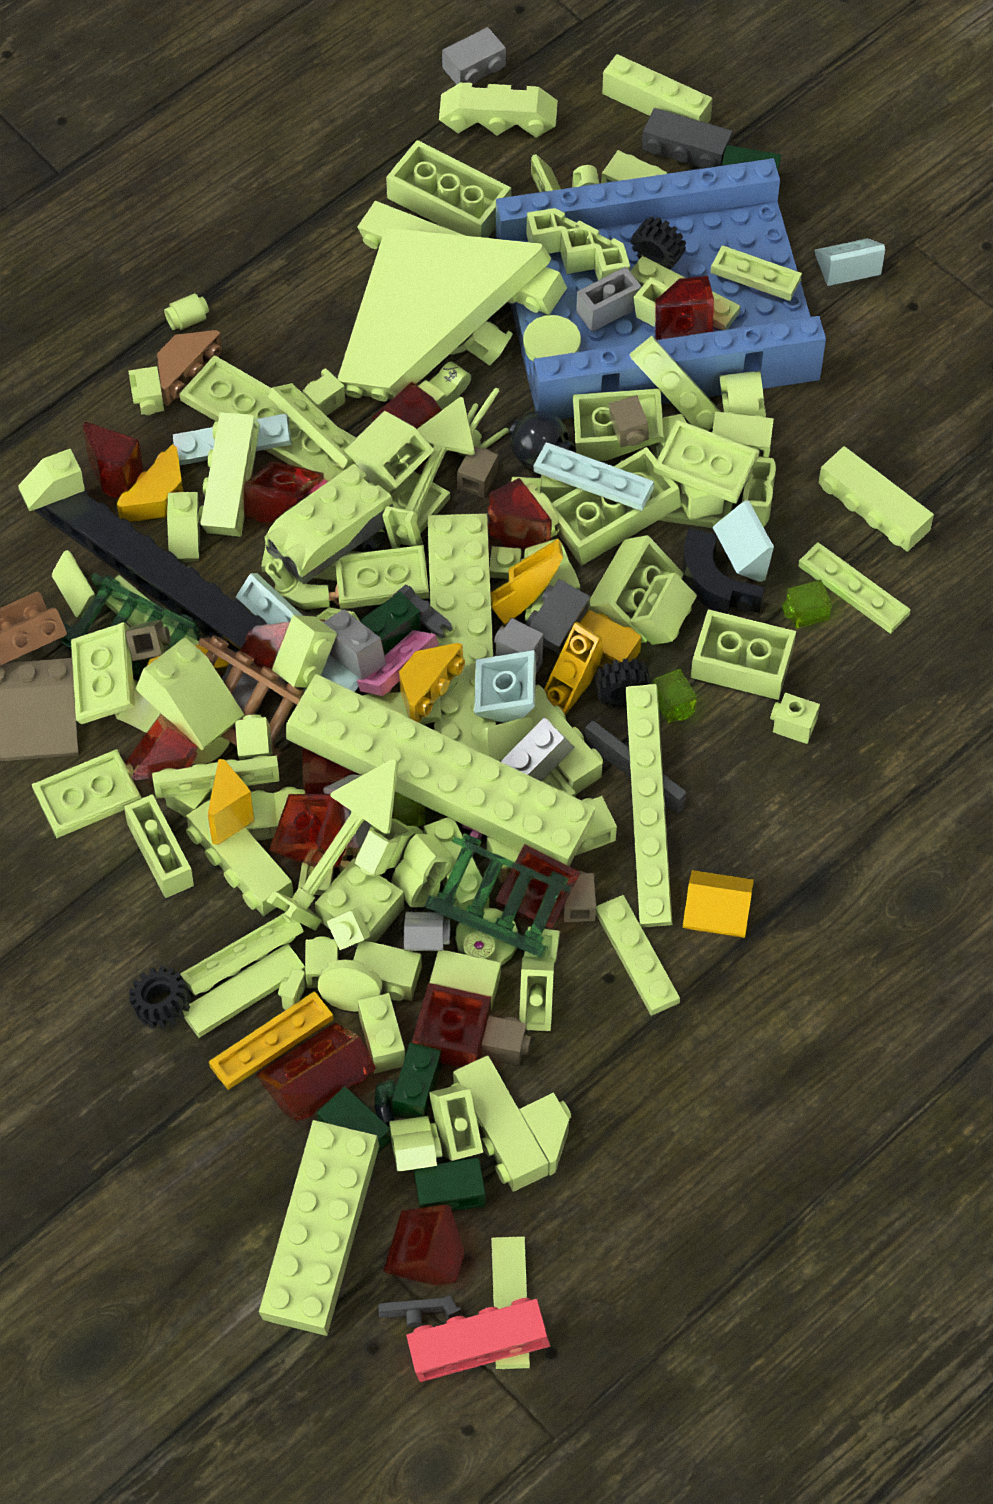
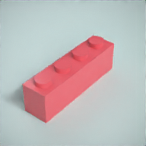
[406,1298,550,1382]

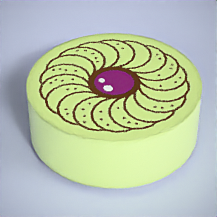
[463,931,495,960]

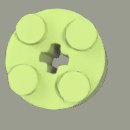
[720,371,766,417]

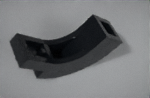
[683,528,765,614]

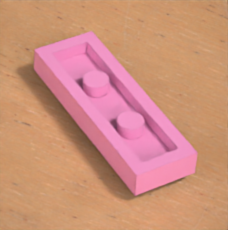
[357,630,439,696]

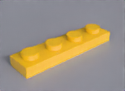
[209,991,334,1090]

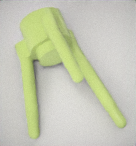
[458,388,509,457]

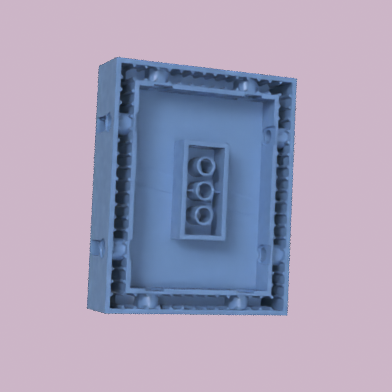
[496,158,826,419]

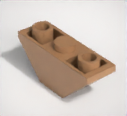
[157,330,222,406]

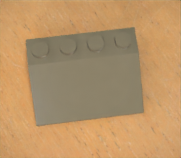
[0,658,79,761]

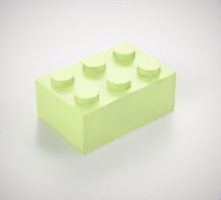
[691,609,796,700]

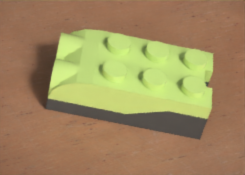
[265,464,394,584]

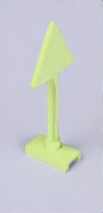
[382,397,475,549]
[267,759,398,931]

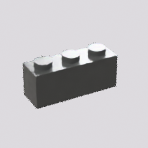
[642,108,732,169]

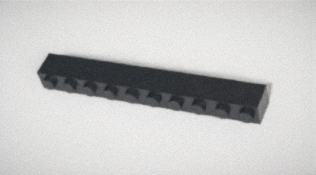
[25,490,270,658]

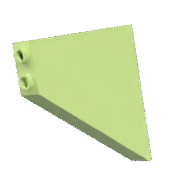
[337,227,551,402]

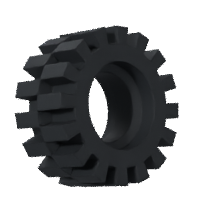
[630,217,686,270]
[595,658,651,708]
[129,966,192,1029]

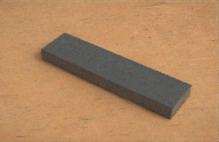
[585,721,686,814]

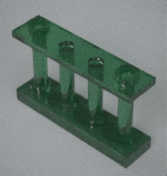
[60,573,201,681]
[424,833,574,958]

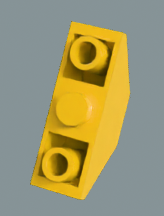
[117,444,183,522]
[544,622,603,715]
[399,643,465,723]

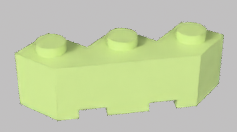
[439,82,558,138]
[526,208,630,281]

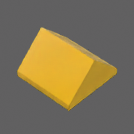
[208,759,254,845]
[683,870,754,938]

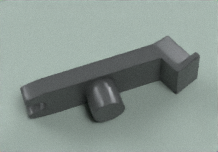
[392,584,453,638]
[378,1295,461,1327]

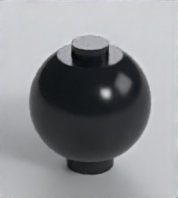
[509,411,575,469]

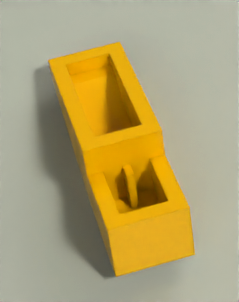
[490,539,563,624]

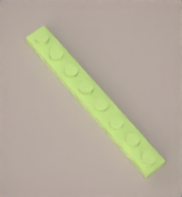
[626,684,673,928]

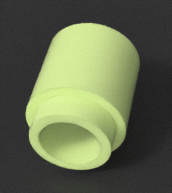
[164,293,209,330]

